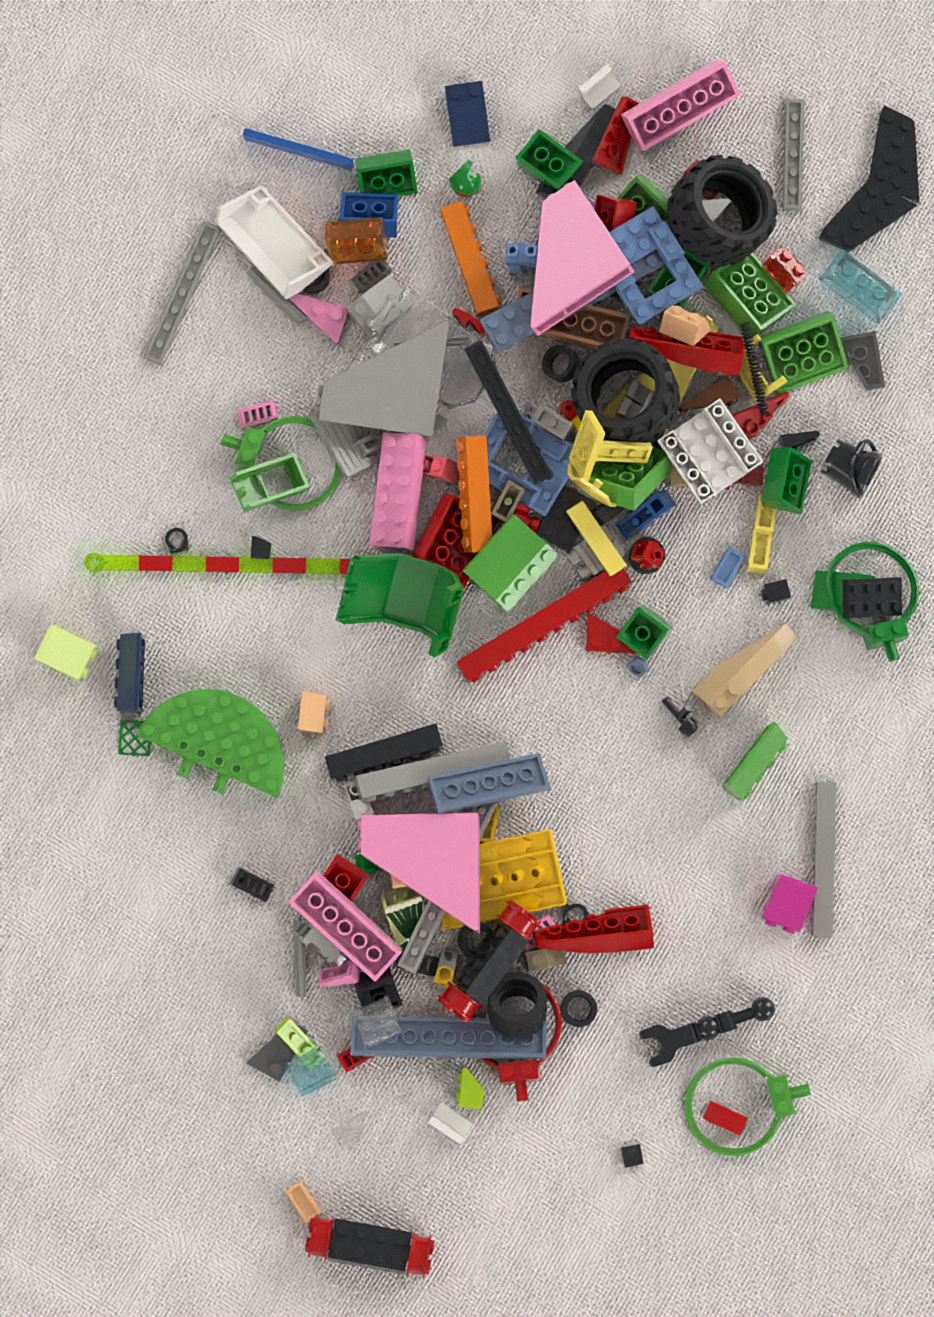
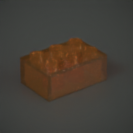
[325,217,389,264]

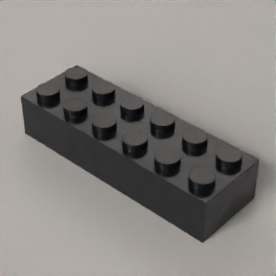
[325,724,443,783]

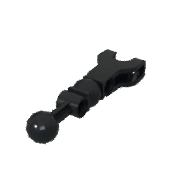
[639,997,776,1067]

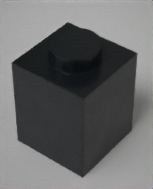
[760,579,791,605]

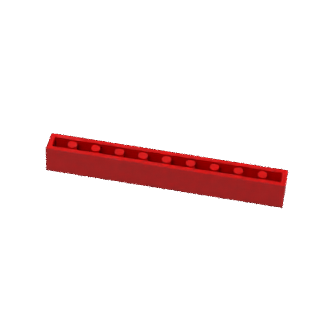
[456,568,632,683]

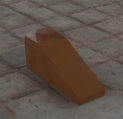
[679,375,740,413]

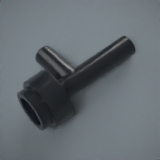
[662,697,699,737]

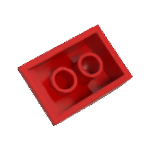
[323,853,369,902]

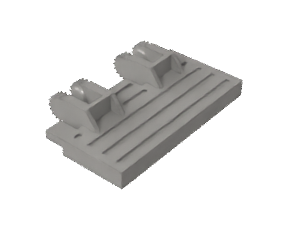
[308,409,381,479]

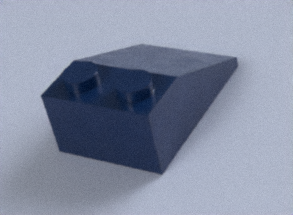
[445,81,490,147]

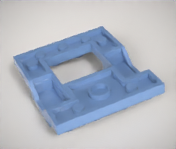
[609,207,704,327]
[483,414,573,517]

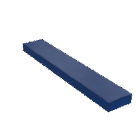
[243,128,354,171]

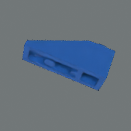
[616,489,677,540]

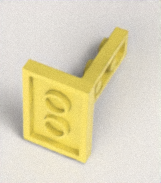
[569,410,653,481]

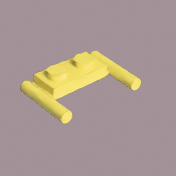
[739,334,787,403]

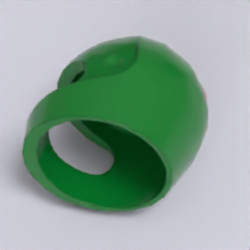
[448,160,481,197]

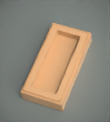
[285,1180,323,1224]

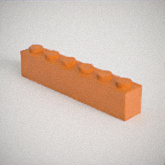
[441,201,501,317]
[456,436,492,552]

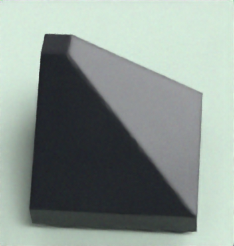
[251,536,271,559]
[621,1144,644,1168]

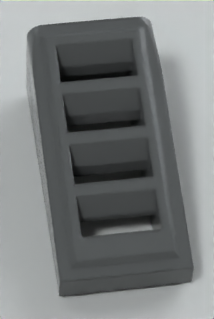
[351,255,392,294]

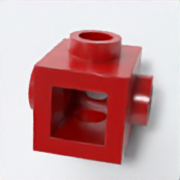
[631,541,665,570]

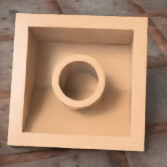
[659,305,710,346]
[298,691,330,734]

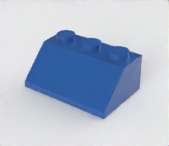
[340,192,399,238]

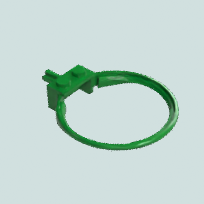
[826,542,919,662]

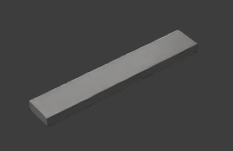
[782,99,804,211]

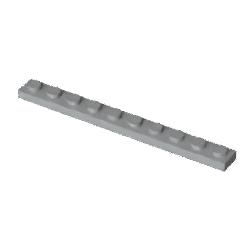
[398,801,498,974]

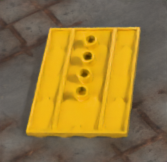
[441,828,568,930]

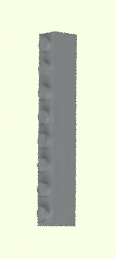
[354,741,510,802]

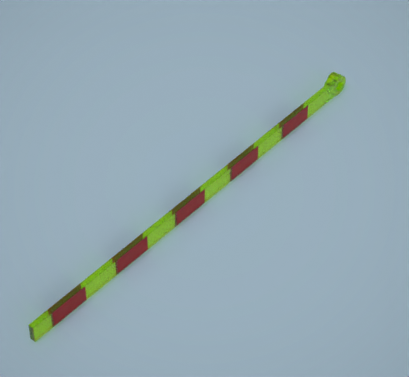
[84,553,350,574]

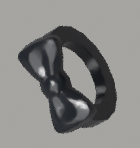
[165,528,189,554]
[562,903,588,923]

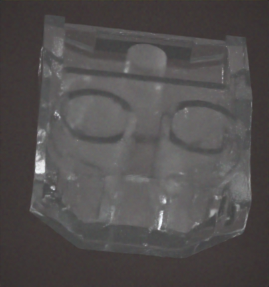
[352,995,401,1048]

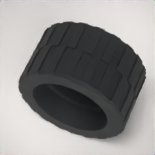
[488,972,547,1039]

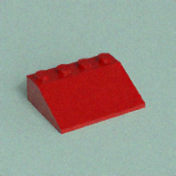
[412,494,497,589]

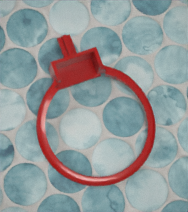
[471,985,562,1102]

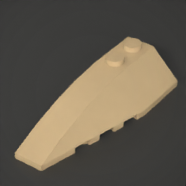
[691,624,799,718]

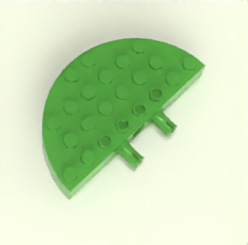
[136,689,285,799]

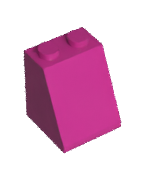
[761,874,818,934]

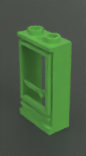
[229,452,310,513]

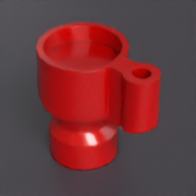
[514,503,541,533]

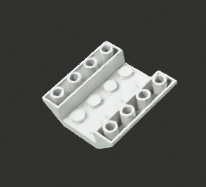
[657,399,763,504]

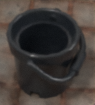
[821,439,882,499]

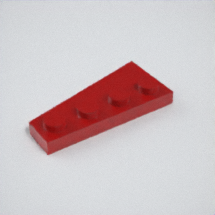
[592,96,639,175]

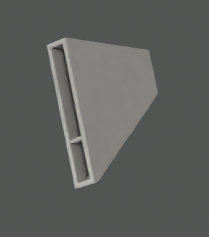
[315,322,449,437]

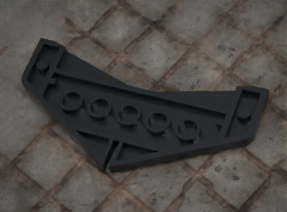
[818,105,920,252]

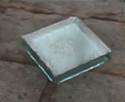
[285,1047,337,1097]

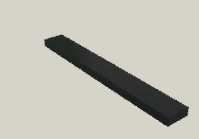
[464,340,552,485]

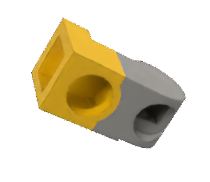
[434,948,459,987]

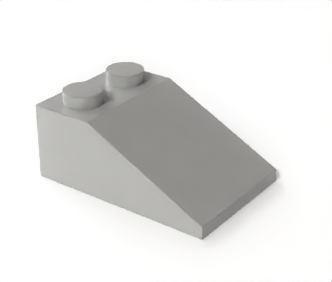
[345,274,412,338]

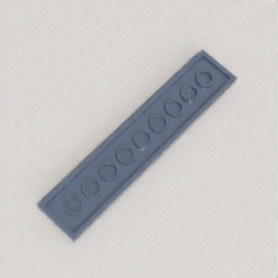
[479,250,664,354]
[350,1016,547,1059]

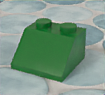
[616,604,673,660]

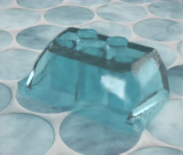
[819,249,902,325]

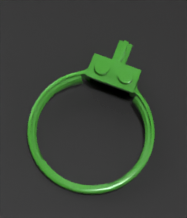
[220,416,342,511]
[685,1058,811,1156]

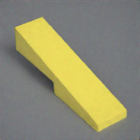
[747,494,776,575]
[566,501,627,576]

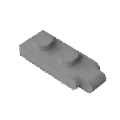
[525,403,574,441]

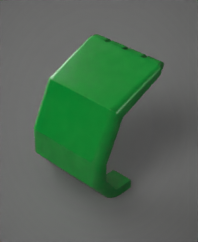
[335,553,464,657]

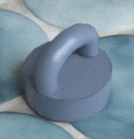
[628,656,648,677]

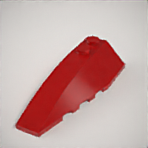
[630,328,744,376]
[535,904,654,953]

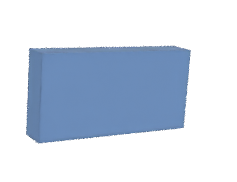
[710,546,746,589]

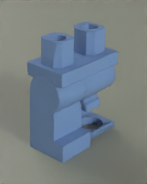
[505,243,538,273]

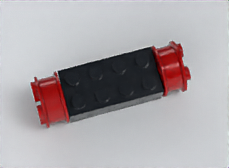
[437,900,541,1023]
[305,1214,435,1279]

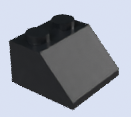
[354,966,402,1016]

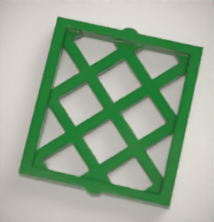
[118,720,151,756]

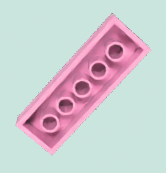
[621,59,740,151]
[370,433,427,551]
[288,871,403,981]

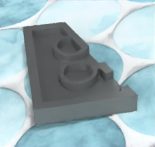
[840,331,885,391]
[246,1023,309,1082]

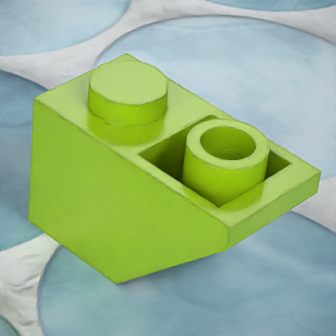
[455,1067,484,1109]

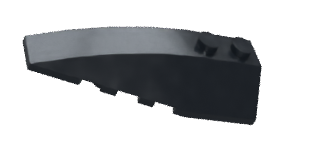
[535,104,616,199]

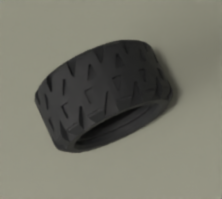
[667,155,777,267]
[571,338,680,444]

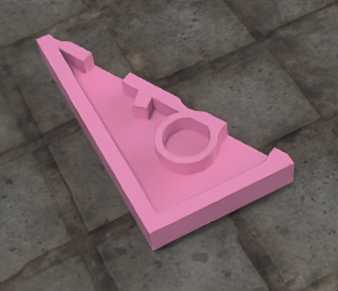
[288,293,348,345]

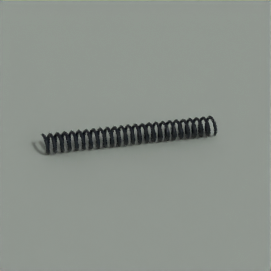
[740,321,770,416]

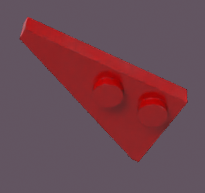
[732,392,790,441]
[586,614,653,655]

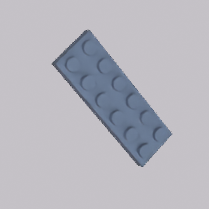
[428,753,550,814]

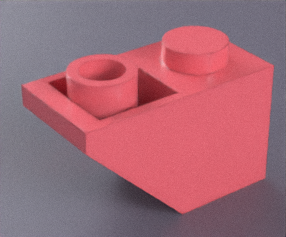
[423,455,459,484]

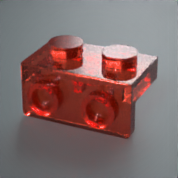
[763,246,810,292]

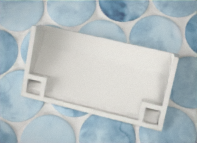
[215,185,333,300]

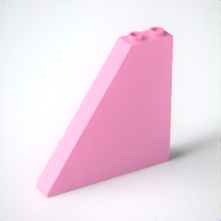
[530,180,634,336]
[358,813,480,933]

